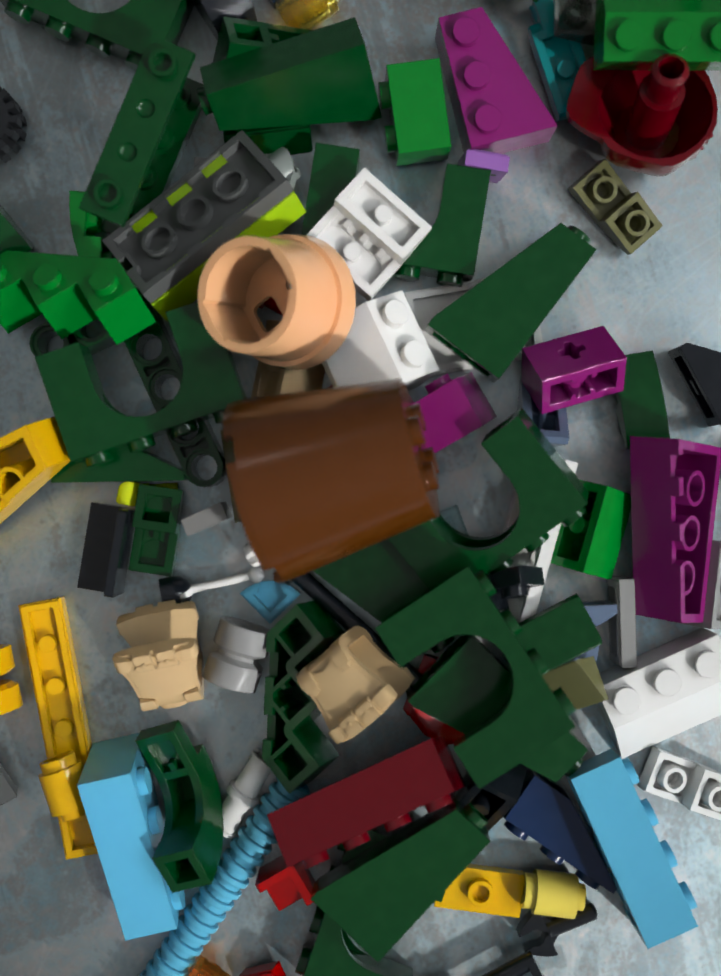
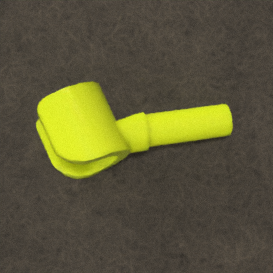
[116,481,178,507]

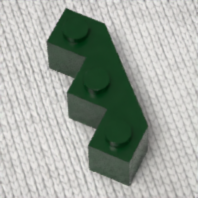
[262,601,345,794]

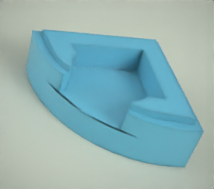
[240,580,302,624]

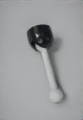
[159,567,265,603]

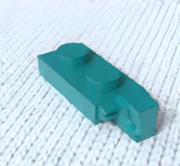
[527,0,586,122]

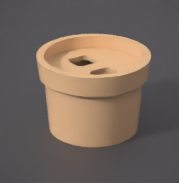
[198,234,356,370]

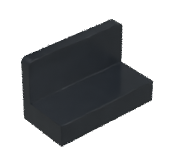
[77,502,135,598]

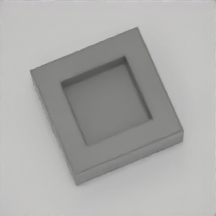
[180,502,232,536]

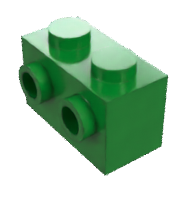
[378,58,452,166]
[550,479,631,580]

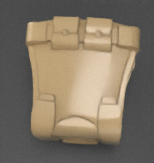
[113,600,204,711]
[296,626,415,745]

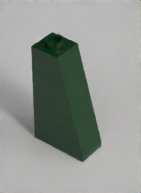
[197,17,382,131]
[424,223,596,383]
[313,539,455,654]
[406,634,588,783]
[310,798,490,962]

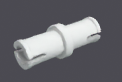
[222,749,271,839]

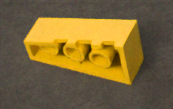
[0,416,70,524]

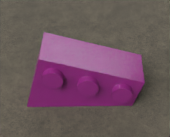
[435,7,558,154]
[410,372,497,453]

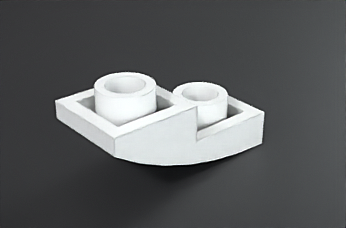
[637,746,721,820]

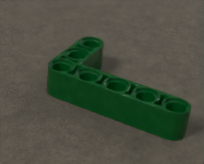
[29,287,227,487]

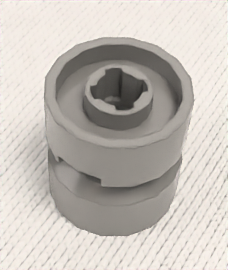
[202,616,269,694]

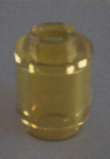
[275,0,341,30]

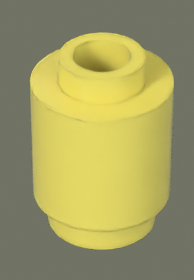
[520,869,586,919]

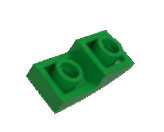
[69,190,116,259]

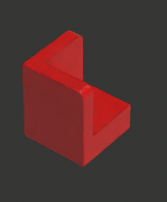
[255,855,316,911]

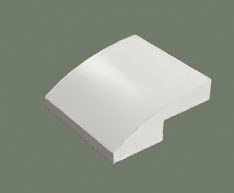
[307,167,432,301]

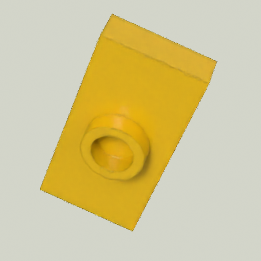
[434,863,525,918]

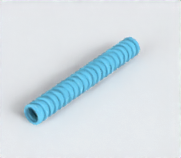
[139,777,310,976]

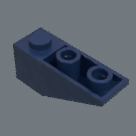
[504,767,617,894]

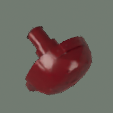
[566,54,718,176]

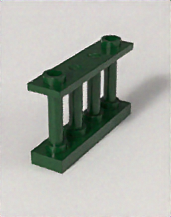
[79,35,204,235]

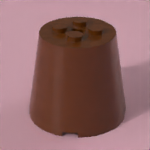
[223,378,440,583]

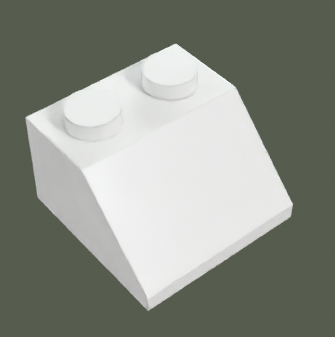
[322,290,439,391]

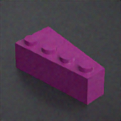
[630,436,721,623]

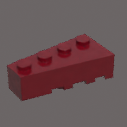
[267,737,466,870]

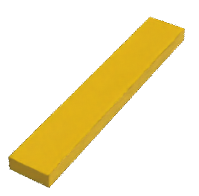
[18,596,98,860]

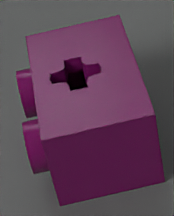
[521,326,627,414]

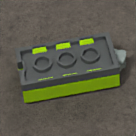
[102,130,306,322]

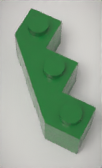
[0,250,156,345]

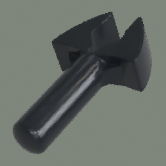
[516,902,598,957]

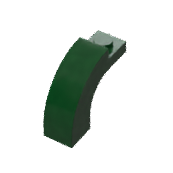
[135,720,224,893]

